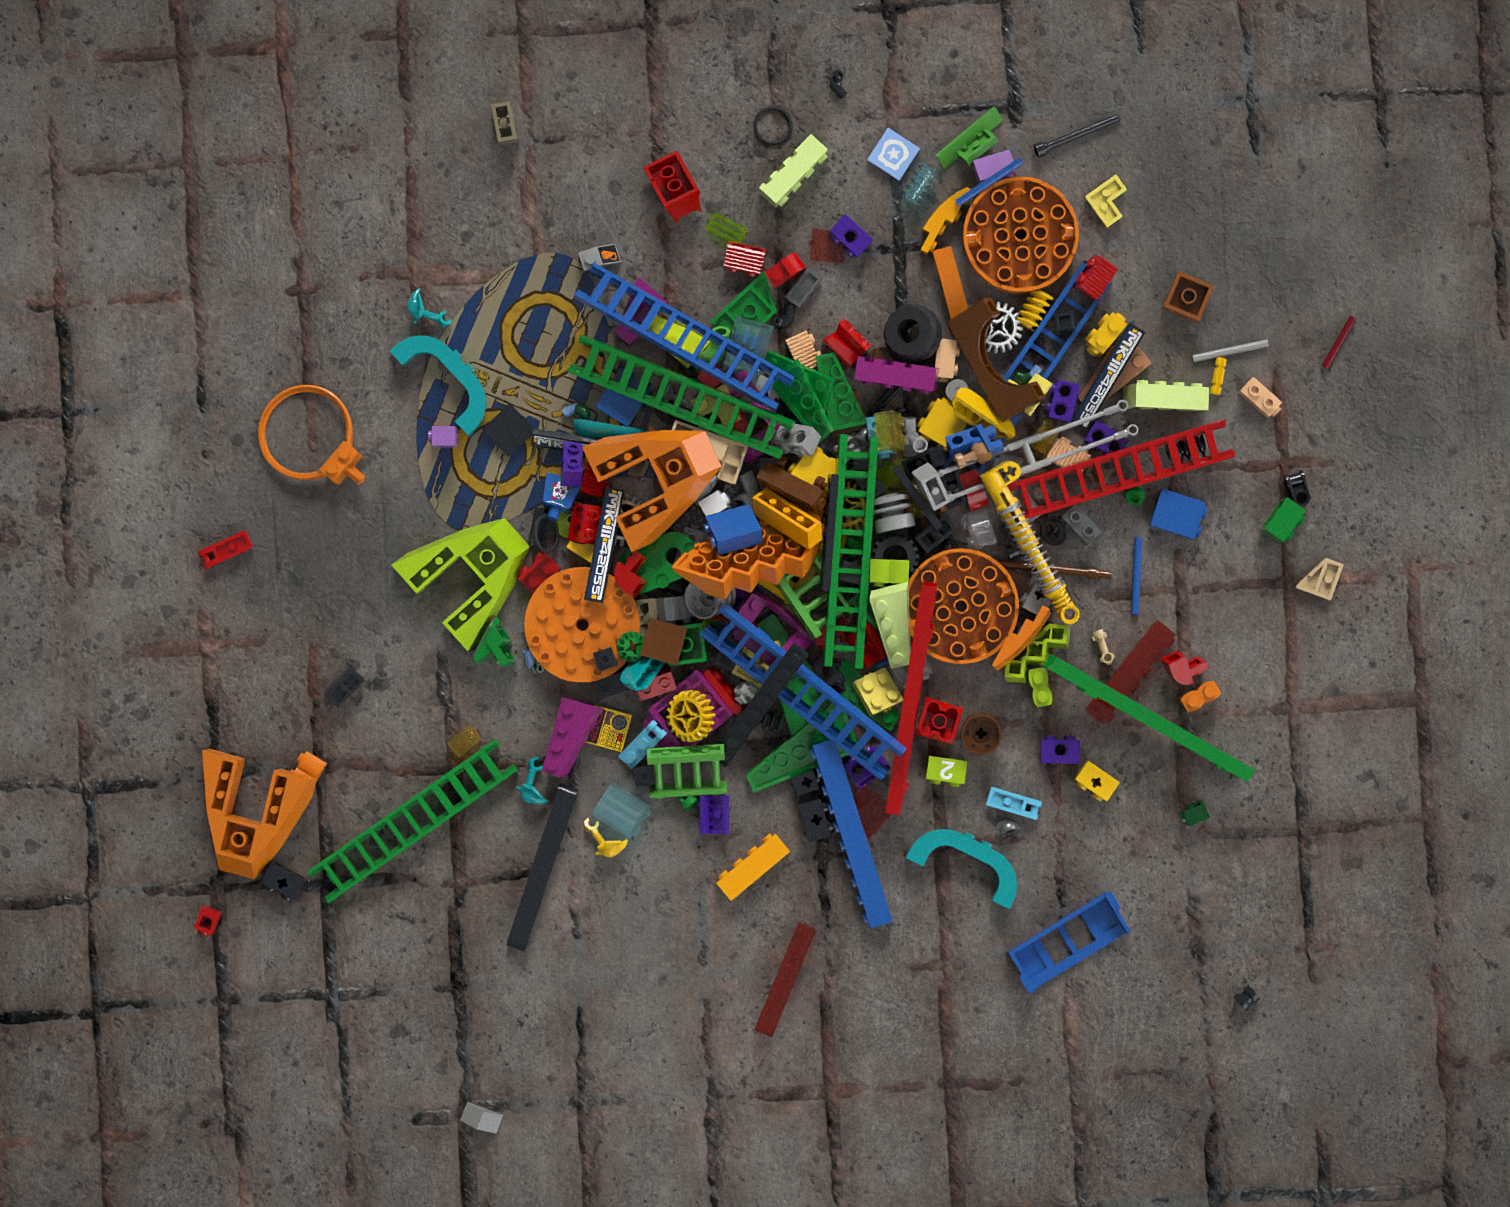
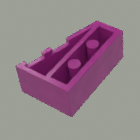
[615,277,667,348]

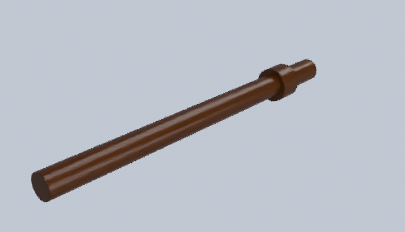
[997,559,1112,579]

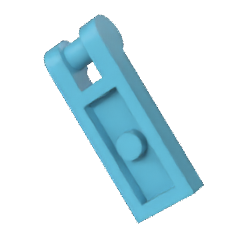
[618,720,667,770]
[986,787,1043,820]

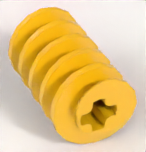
[1015,290,1054,332]

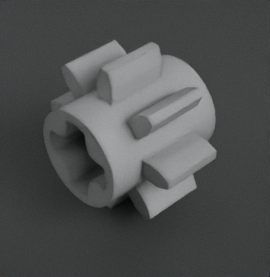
[734,681,757,705]

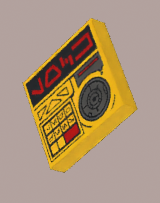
[586,705,632,752]

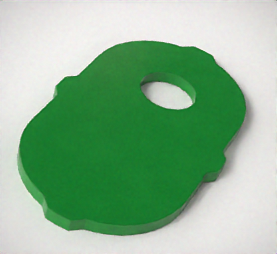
[618,532,696,594]

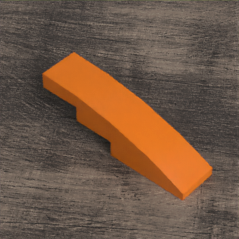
[932,246,968,320]
[992,605,1051,671]

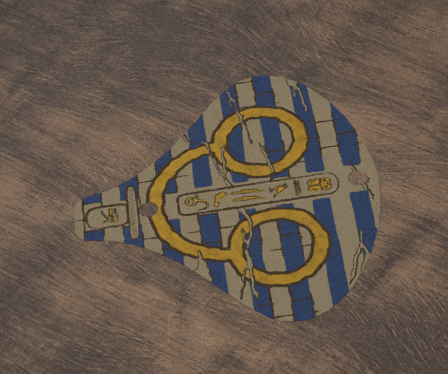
[416,253,667,530]

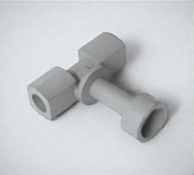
[902,416,928,457]

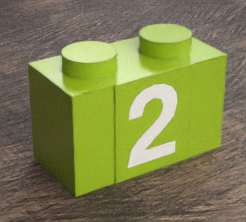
[925,756,967,787]

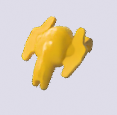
[584,818,628,858]

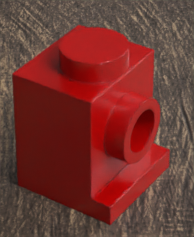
[194,906,223,937]

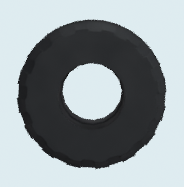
[884,304,942,363]

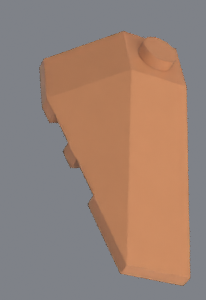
[1078,342,1152,402]

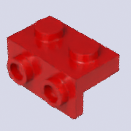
[845,622,887,668]

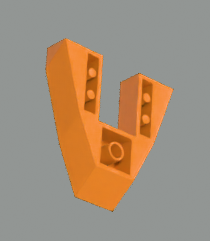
[582,430,721,552]
[202,749,317,880]

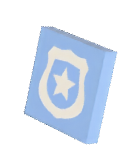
[867,128,920,181]

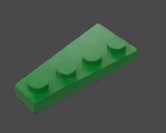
[772,359,834,444]

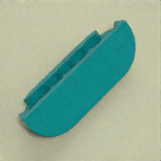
[573,419,648,439]
[620,656,666,691]

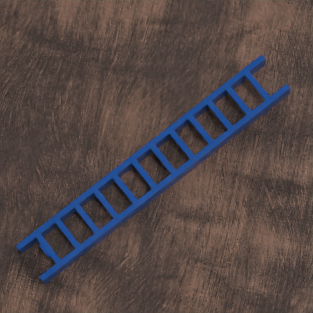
[941,262,1112,477]

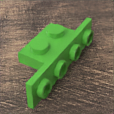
[935,107,1003,169]

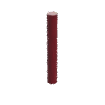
[1321,316,1356,369]

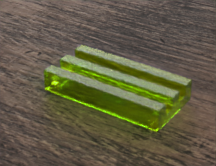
[705,212,748,244]

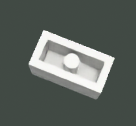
[698,490,733,516]

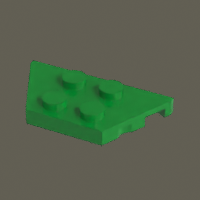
[710,272,777,338]

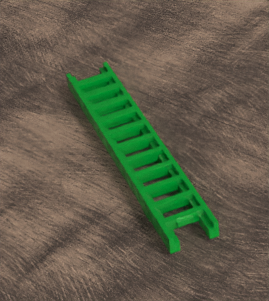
[567,335,796,459]
[822,434,879,669]
[1043,654,1255,782]
[307,739,518,904]

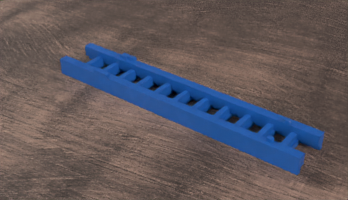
[574,263,794,413]
[700,603,907,780]

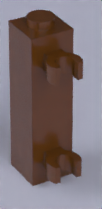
[756,457,827,515]

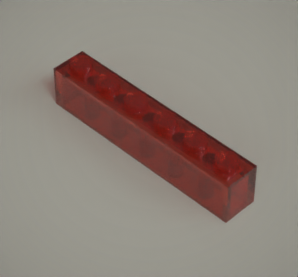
[1084,620,1176,724]
[754,921,816,1037]

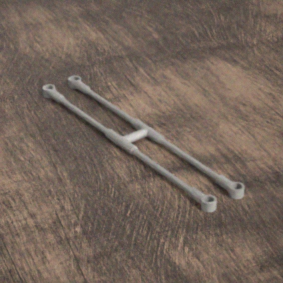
[929,400,1139,510]

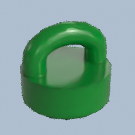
[1125,486,1146,506]
[679,795,699,811]

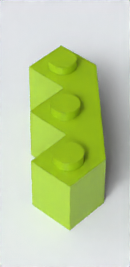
[1005,624,1070,683]

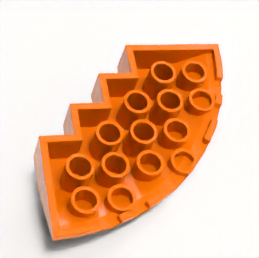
[672,520,824,600]

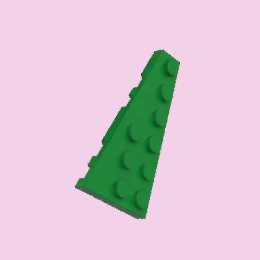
[757,614,832,736]
[746,703,857,793]

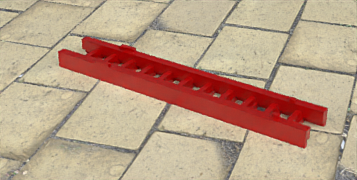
[1007,419,1236,522]
[885,581,938,815]

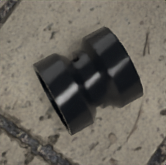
[1233,985,1260,1011]

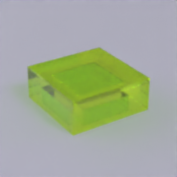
[876,462,898,489]

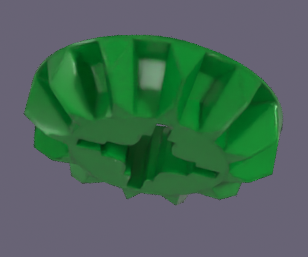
[616,631,644,662]

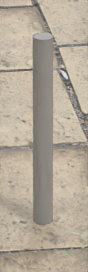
[1192,339,1269,362]

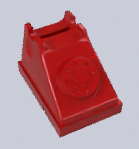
[643,151,701,223]

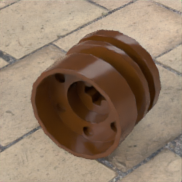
[961,712,1002,755]

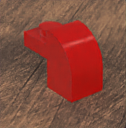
[764,252,806,289]
[960,469,989,512]
[614,551,647,597]
[1161,650,1208,685]

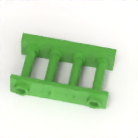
[776,554,853,640]
[647,744,727,799]

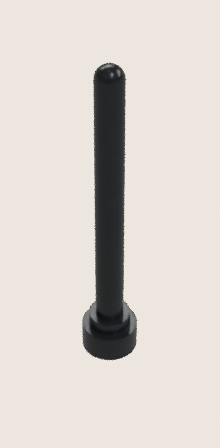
[1033,114,1121,158]

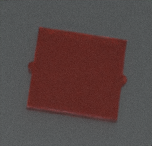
[809,228,846,263]

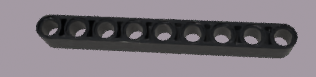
[506,783,578,951]

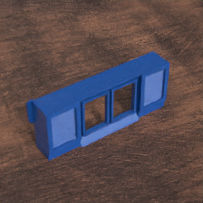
[1007,891,1131,993]

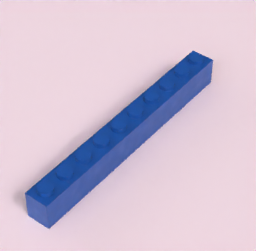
[810,738,893,928]

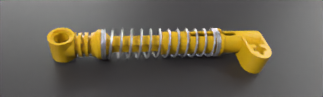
[980,461,1080,624]

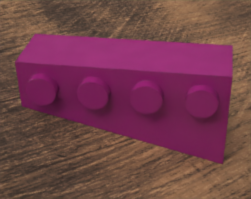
[854,356,939,394]
[542,697,604,778]

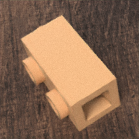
[934,339,960,383]
[1238,377,1282,418]

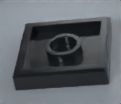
[482,403,534,457]

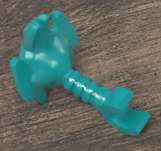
[407,288,452,327]
[516,757,549,805]

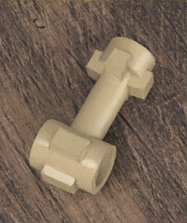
[1092,629,1115,665]

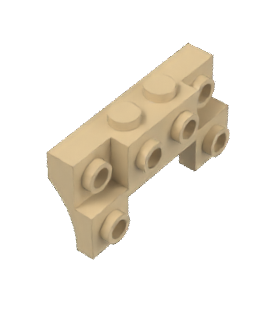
[672,420,748,485]

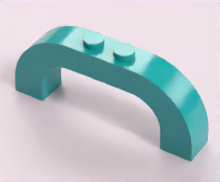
[390,336,487,437]
[905,829,1017,909]

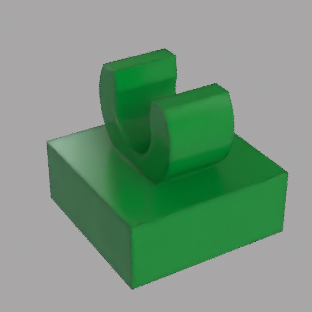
[846,535,862,558]

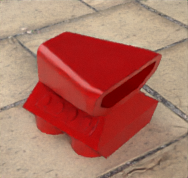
[822,319,871,368]
[915,697,963,745]

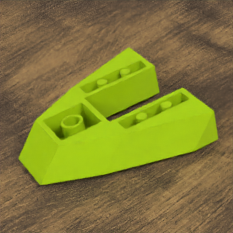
[391,518,530,651]

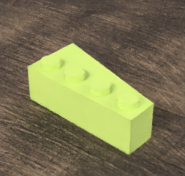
[759,134,828,208]
[1123,380,1209,412]
[869,582,911,669]

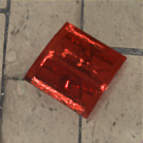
[853,786,892,839]

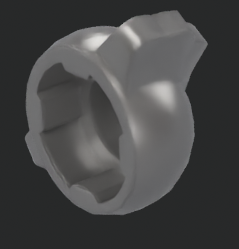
[854,428,869,445]
[996,819,1020,836]

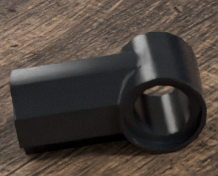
[998,523,1026,561]

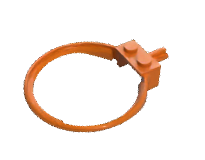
[258,385,366,485]

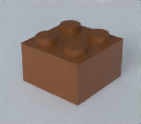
[1161,271,1214,323]

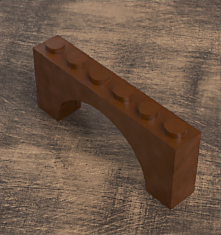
[947,297,1046,422]

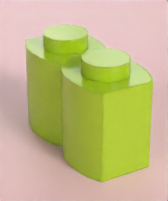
[869,559,909,587]
[1027,667,1052,707]

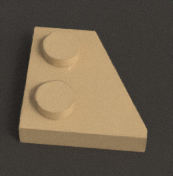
[1295,558,1344,601]

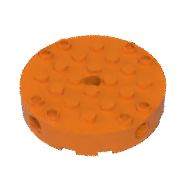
[962,176,1079,294]
[908,548,1019,664]
[524,567,640,682]

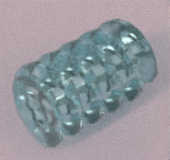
[902,163,940,207]

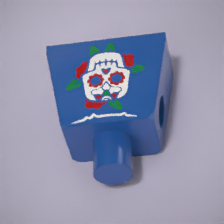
[543,472,582,521]

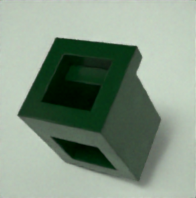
[1178,799,1210,826]

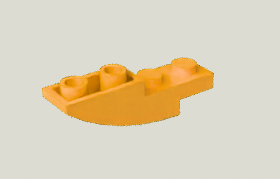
[920,187,970,255]

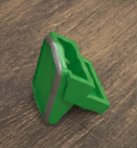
[472,616,517,667]

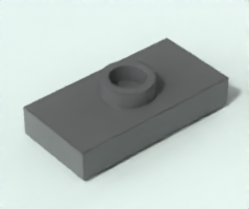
[784,267,823,309]

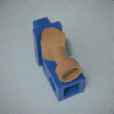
[945,424,1004,469]

